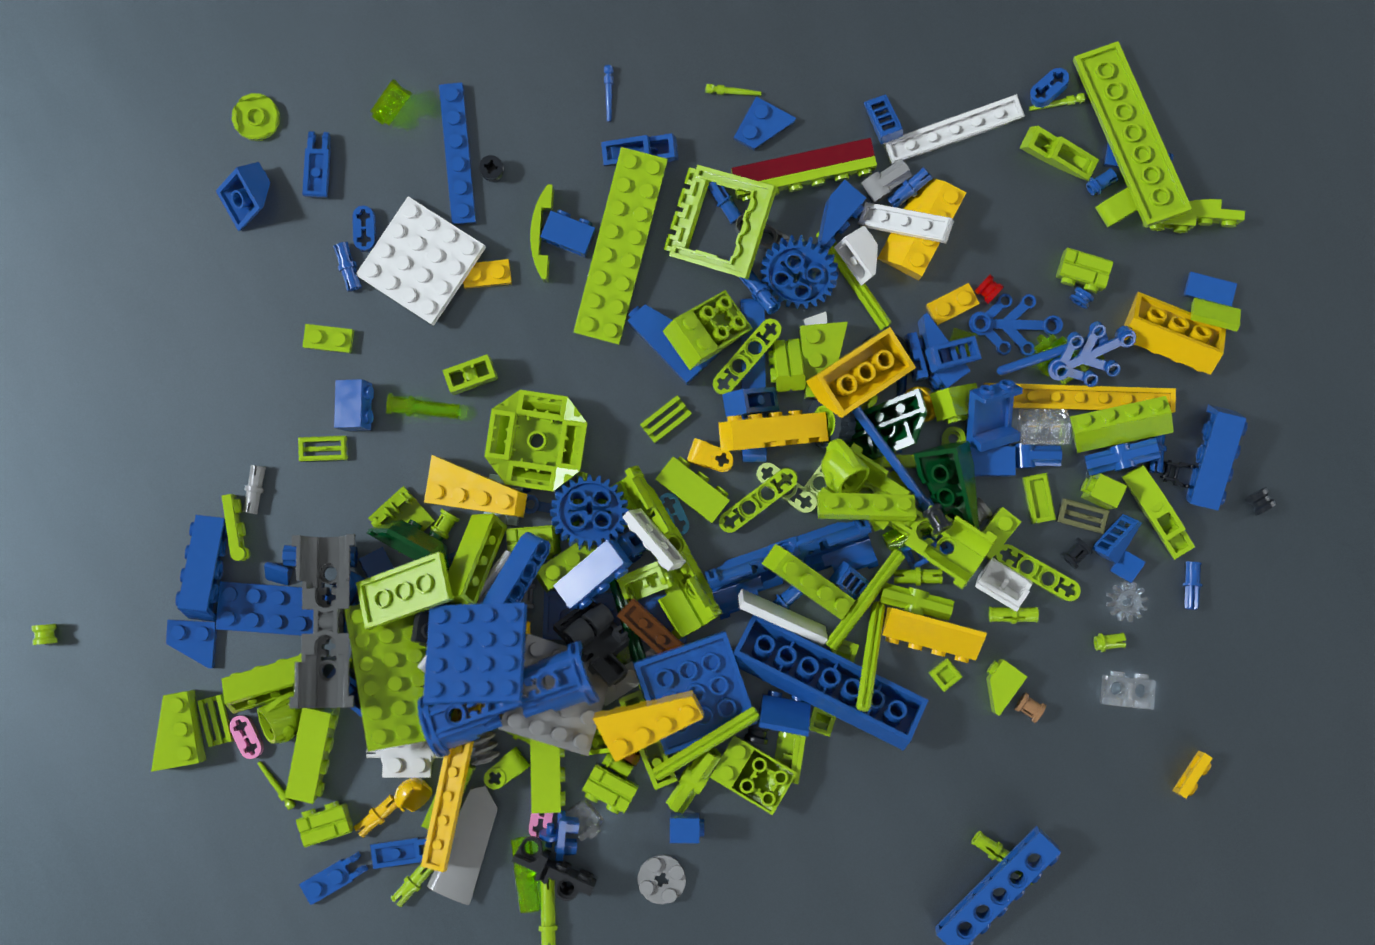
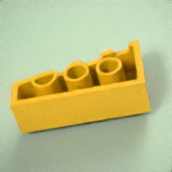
[718,410,829,452]
[424,455,527,518]
[593,690,704,762]

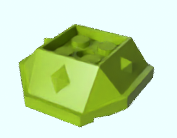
[484,390,588,492]

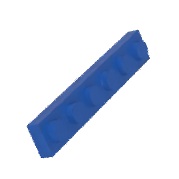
[439,82,477,226]

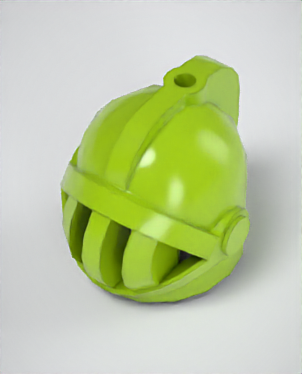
[821,439,870,493]
[257,691,302,744]

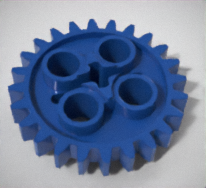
[760,235,839,309]
[550,475,629,551]

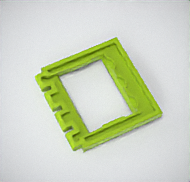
[664,165,777,280]

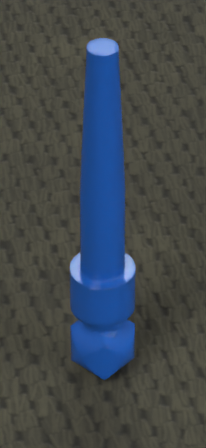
[604,65,613,122]

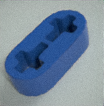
[1030,68,1069,108]
[352,205,377,252]

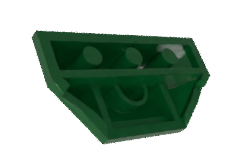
[847,388,927,460]
[367,519,452,573]

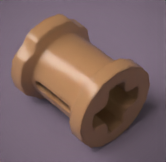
[1014,692,1047,723]

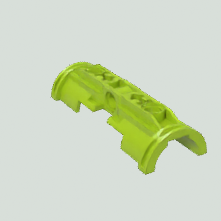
[820,443,998,589]
[597,465,723,640]

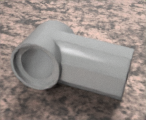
[861,159,912,203]

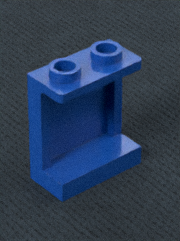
[966,380,1023,452]

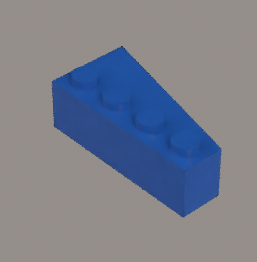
[1186,404,1248,511]
[175,515,228,622]

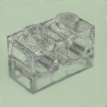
[1017,409,1071,445]
[1100,671,1156,710]

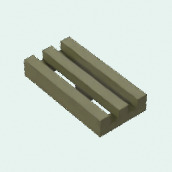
[1056,498,1110,534]

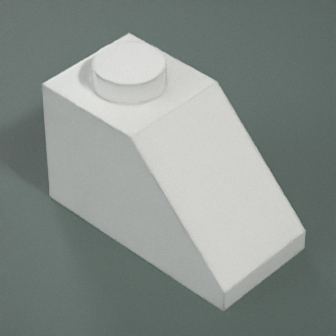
[834,226,878,286]

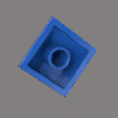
[216,162,270,231]

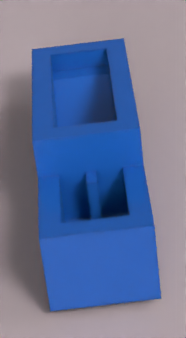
[601,133,679,166]

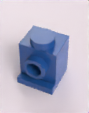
[617,531,648,563]

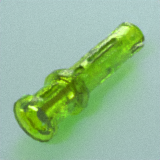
[386,393,460,419]

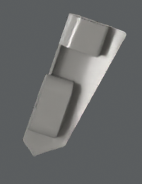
[427,785,498,905]

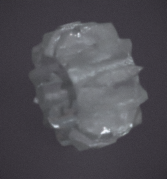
[1106,581,1148,622]

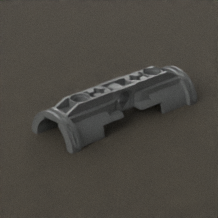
[289,534,355,708]

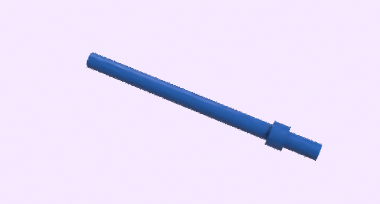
[852,406,935,513]

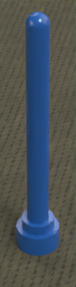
[997,327,1108,376]

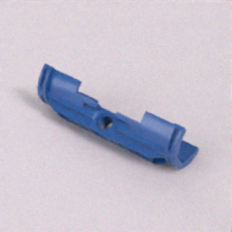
[704,519,879,620]
[417,641,600,758]

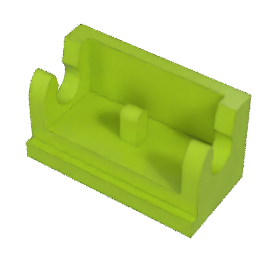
[616,561,675,600]
[774,731,806,784]

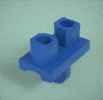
[539,810,579,861]

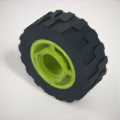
[807,399,856,449]

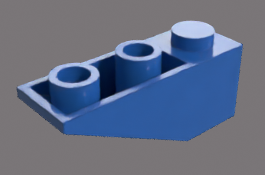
[818,180,866,249]

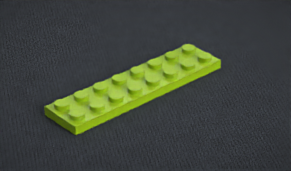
[1073,41,1192,228]
[573,147,668,345]

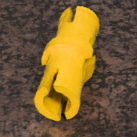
[354,794,398,838]

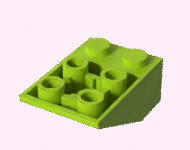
[663,290,753,370]
[710,734,797,815]

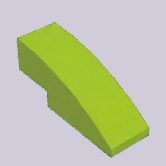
[1020,126,1099,181]

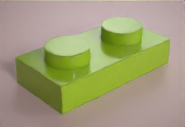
[302,324,354,354]

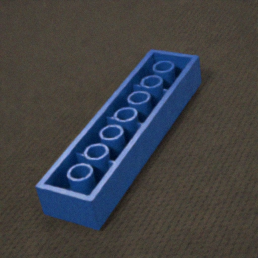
[733,615,929,751]

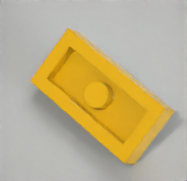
[463,259,512,289]
[926,283,980,326]
[1172,751,1213,799]

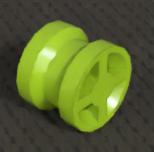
[31,624,58,645]

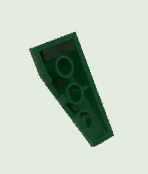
[913,441,979,530]

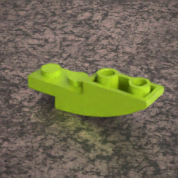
[1143,199,1245,233]
[1122,465,1195,560]

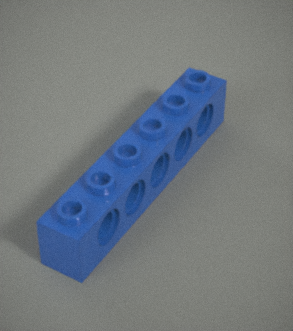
[935,826,1061,945]

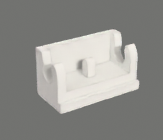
[975,558,1033,612]

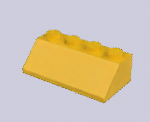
[877,178,967,281]
[1124,292,1226,375]
[806,327,916,418]
[881,607,987,663]

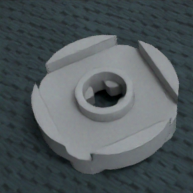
[638,854,686,904]

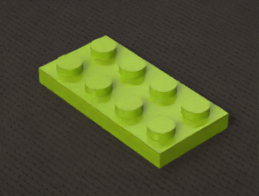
[356,552,453,630]

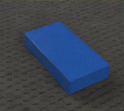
[1183,272,1237,307]

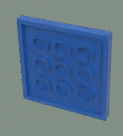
[423,603,527,705]
[633,631,758,755]

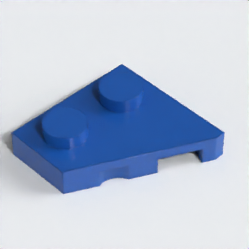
[733,96,796,150]
[904,332,928,383]
[166,620,217,669]

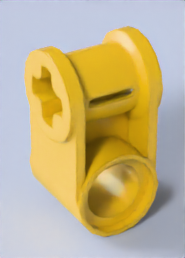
[686,438,734,472]

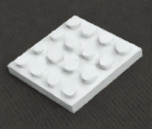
[356,197,486,326]

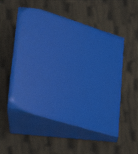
[1110,550,1146,583]
[264,562,293,585]

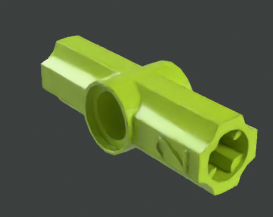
[879,583,954,621]
[666,747,722,814]

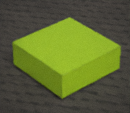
[928,658,962,692]

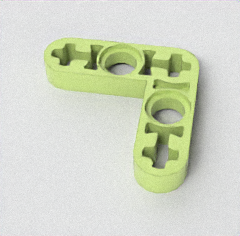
[757,463,827,513]

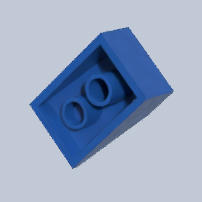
[918,313,971,391]
[757,690,811,736]

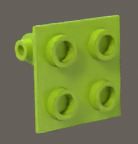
[368,486,435,553]

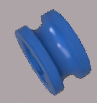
[1069,287,1094,309]

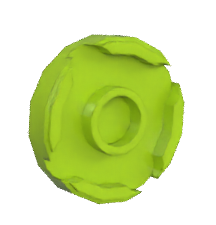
[232,93,280,141]

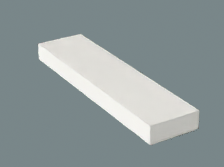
[858,202,954,243]
[738,589,828,645]

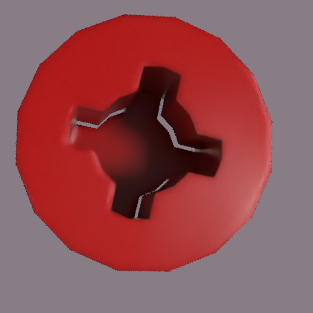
[974,274,1004,304]

